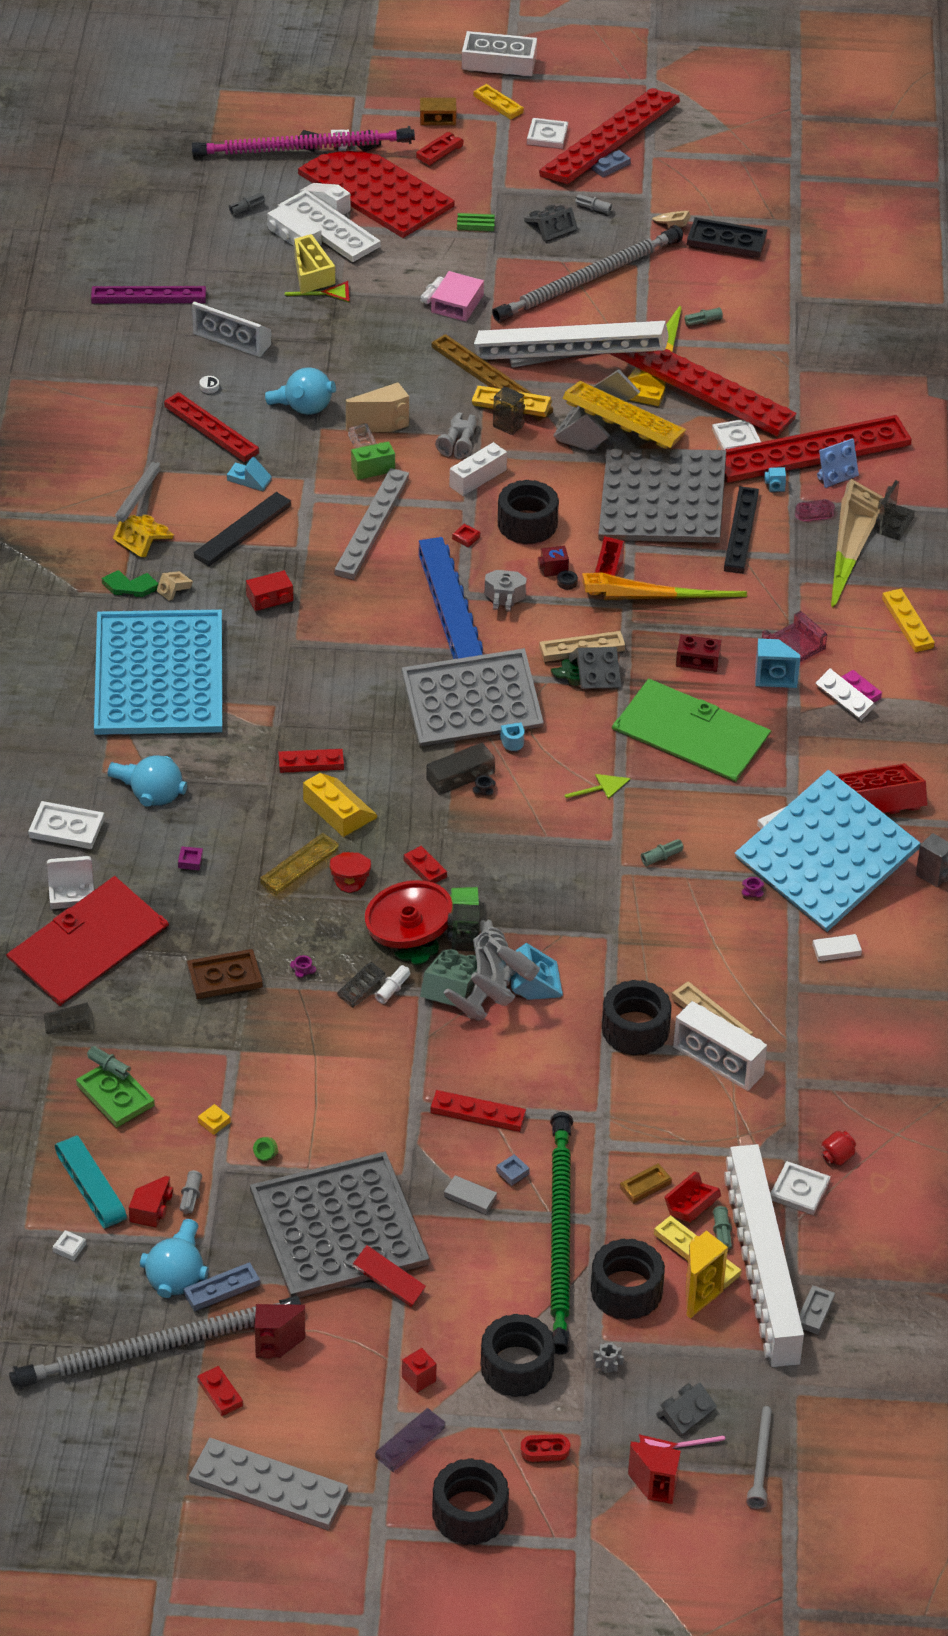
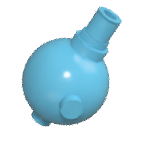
[265,367,336,415]
[108,755,187,807]
[140,1219,209,1298]

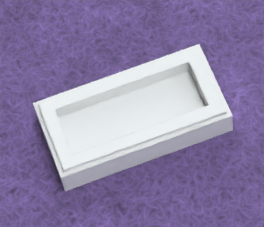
[812,934,862,962]

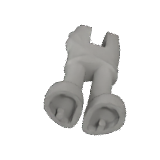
[435,412,477,459]

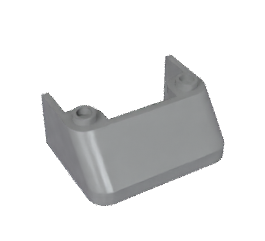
[553,369,640,451]

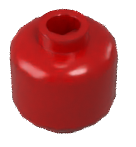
[821,1131,856,1166]

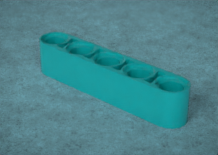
[55,1135,127,1229]

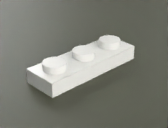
[816,669,875,721]

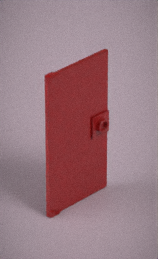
[6,876,169,1006]

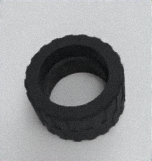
[497,480,559,544]
[601,980,672,1055]
[591,1238,665,1320]
[480,1314,555,1397]
[432,1458,509,1545]

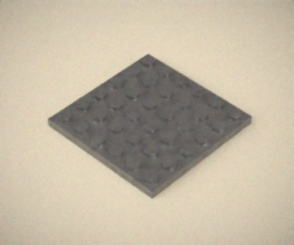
[598,448,726,543]
[250,1151,430,1298]

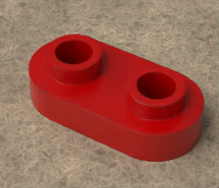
[520,1434,571,1462]

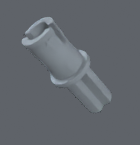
[575,195,612,215]
[179,1170,202,1215]

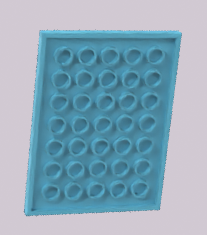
[94,609,222,735]

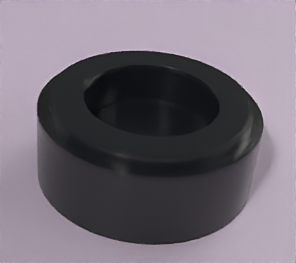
[557,570,578,590]

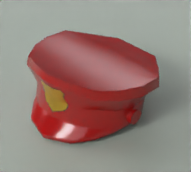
[329,852,371,893]

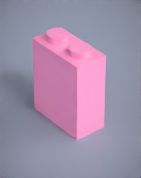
[431,271,484,322]

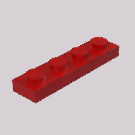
[430,1090,526,1132]

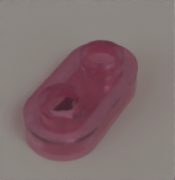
[795,499,835,521]

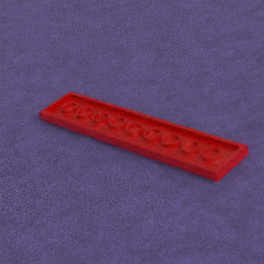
[539,88,680,184]
[609,349,797,437]
[725,415,912,483]

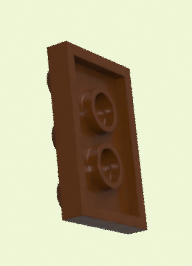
[187,949,263,999]

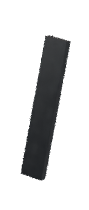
[724,486,759,574]
[194,492,291,566]

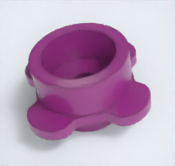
[742,877,764,898]
[290,955,316,978]

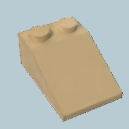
[346,383,409,432]

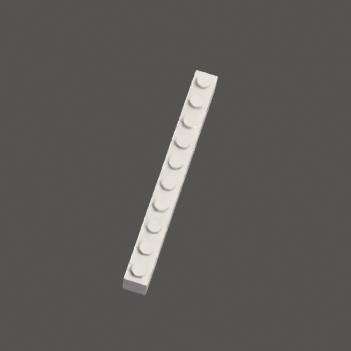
[474,321,669,360]

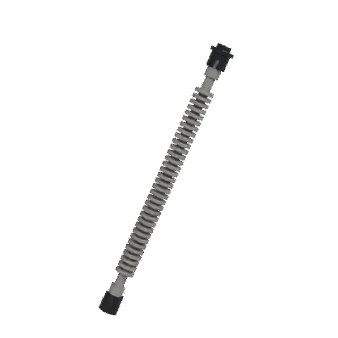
[492,225,683,323]
[9,1295,301,1390]

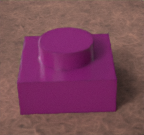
[178,846,203,870]

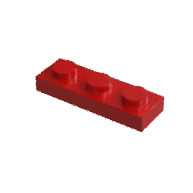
[278,749,344,773]

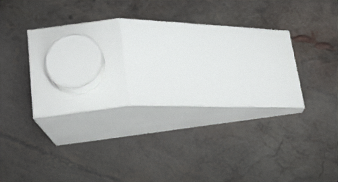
[300,183,350,215]

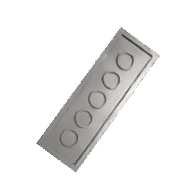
[189,1438,348,1530]

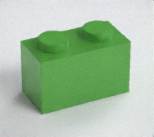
[351,441,395,480]

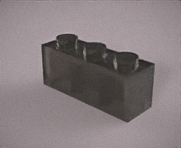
[426,742,495,795]

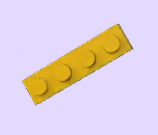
[472,386,552,417]
[882,588,935,652]

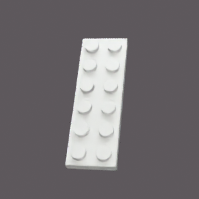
[278,190,381,262]

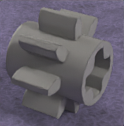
[593,1342,624,1373]

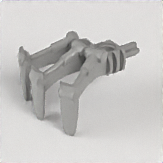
[444,919,540,1021]

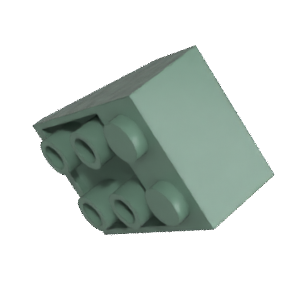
[420,949,477,1007]

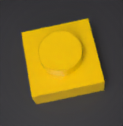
[198,1104,231,1135]

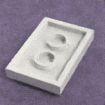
[28,801,105,849]

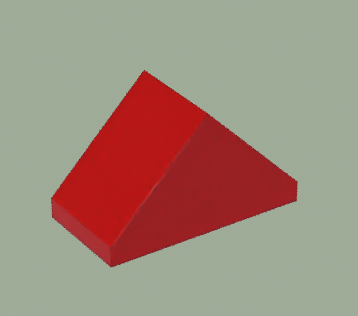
[595,536,624,576]

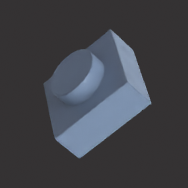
[496,1154,530,1186]

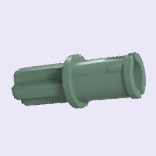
[684,307,723,326]
[640,839,684,867]
[87,1046,131,1080]
[713,1206,732,1249]

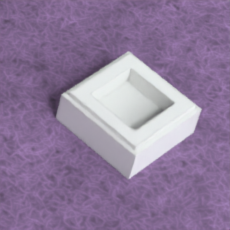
[53,1230,86,1261]

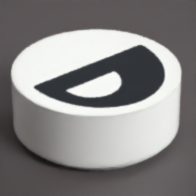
[199,376,219,394]

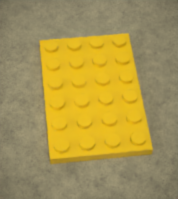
[562,381,686,449]

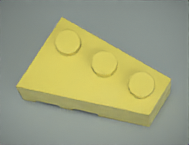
[294,234,335,294]

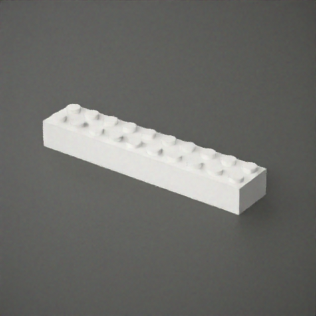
[724,1144,804,1367]

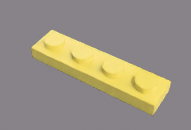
[654,1215,741,1289]

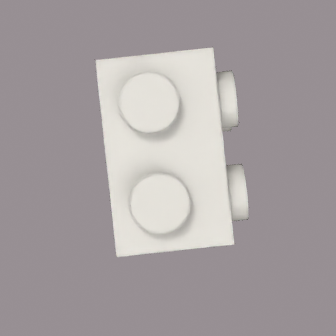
[47,856,94,909]

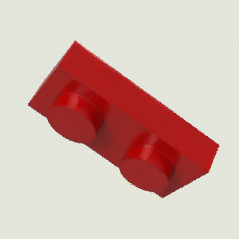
[403,846,447,884]
[197,1366,243,1417]

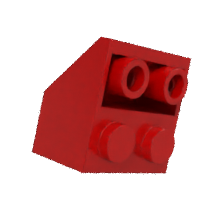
[628,1441,681,1504]

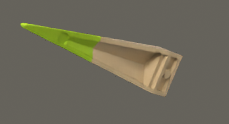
[831,479,885,607]

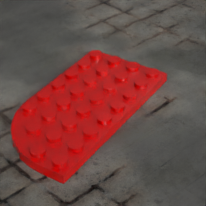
[298,151,455,238]

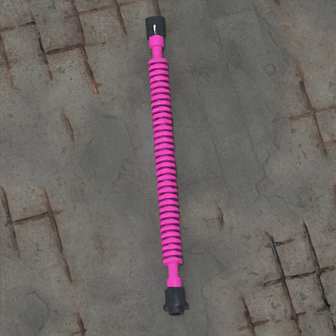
[192,126,415,157]

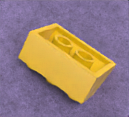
[303,773,377,837]
[686,1230,728,1319]

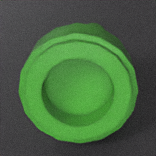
[253,1137,279,1161]

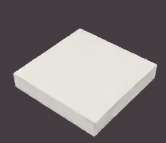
[527,118,568,149]
[712,419,761,450]
[770,1161,831,1215]

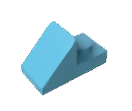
[227,457,272,491]

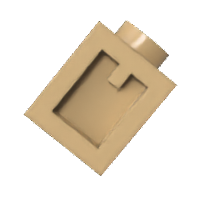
[157,571,193,600]

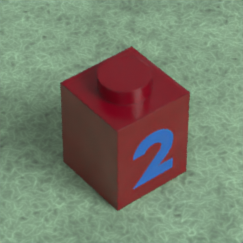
[538,546,569,577]

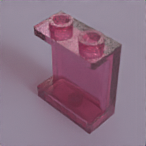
[762,611,828,662]

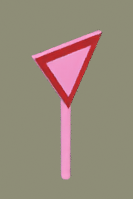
[639,1434,726,1449]

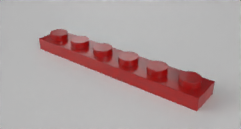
[164,392,259,462]

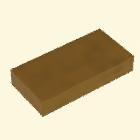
[620,1163,672,1204]

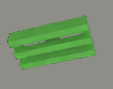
[457,213,495,231]

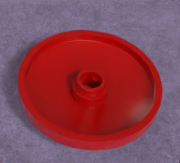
[365,880,454,948]

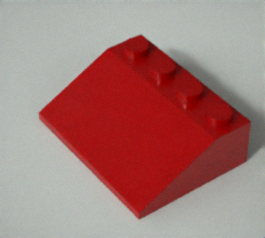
[836,763,928,814]

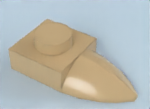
[652,211,691,228]

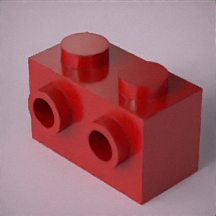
[246,570,294,611]

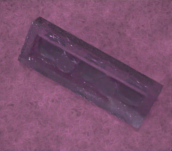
[375,1408,445,1472]

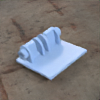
[817,438,859,488]

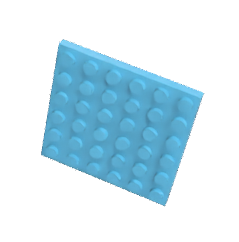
[735,770,921,932]

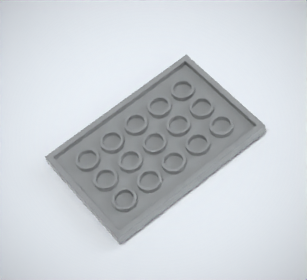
[401,648,544,746]

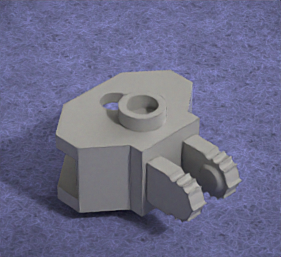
[484,570,527,612]

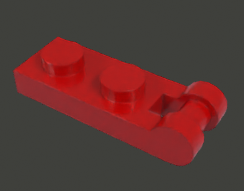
[416,132,464,166]

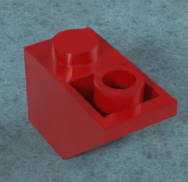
[129,1176,174,1228]

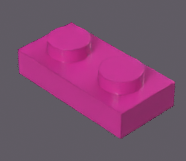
[842,670,882,703]

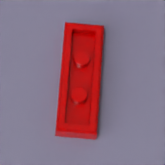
[352,1245,426,1307]

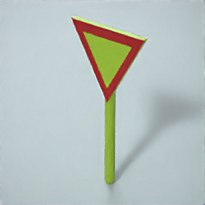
[285,281,350,303]

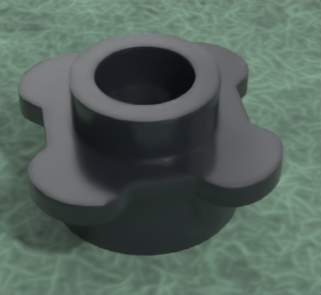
[473,775,496,796]

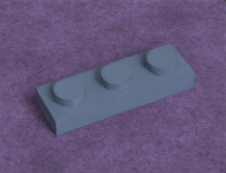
[184,1262,260,1312]

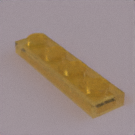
[260,833,338,895]

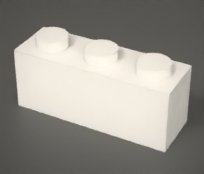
[267,204,322,247]
[449,442,507,496]

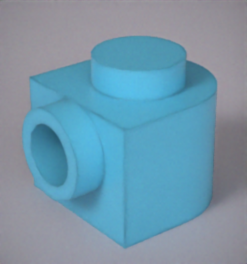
[764,467,786,492]
[500,722,524,751]

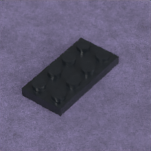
[687,217,768,258]

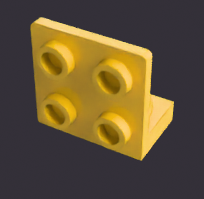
[113,515,174,557]

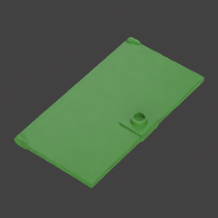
[612,679,771,782]

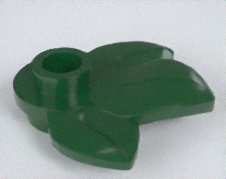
[550,659,580,686]
[395,939,439,965]

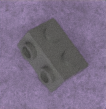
[656,1382,717,1436]

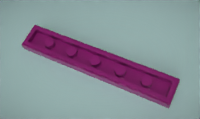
[91,286,206,304]

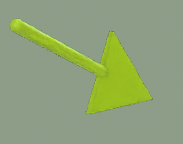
[565,774,631,799]

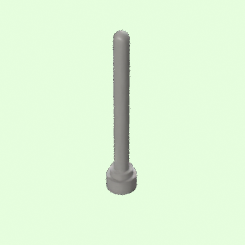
[746,1406,772,1509]

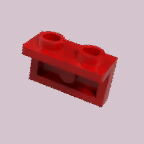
[664,1171,722,1222]

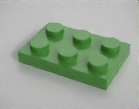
[76,1066,155,1128]

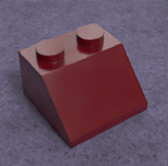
[255,1304,306,1359]

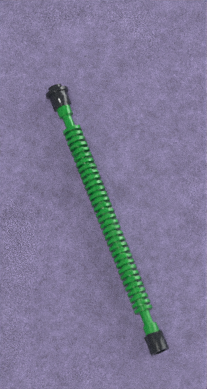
[550,1112,573,1355]

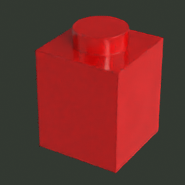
[402,1348,437,1393]

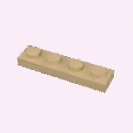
[539,631,625,662]
[672,982,753,1036]

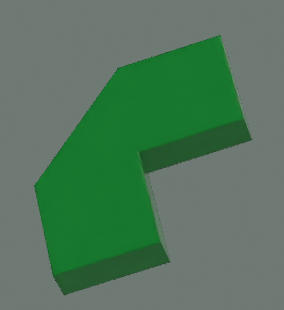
[102,570,159,597]

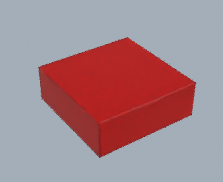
[452,523,481,547]

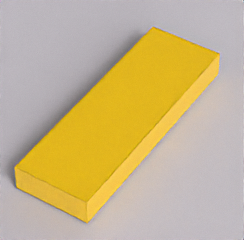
[473,84,524,120]

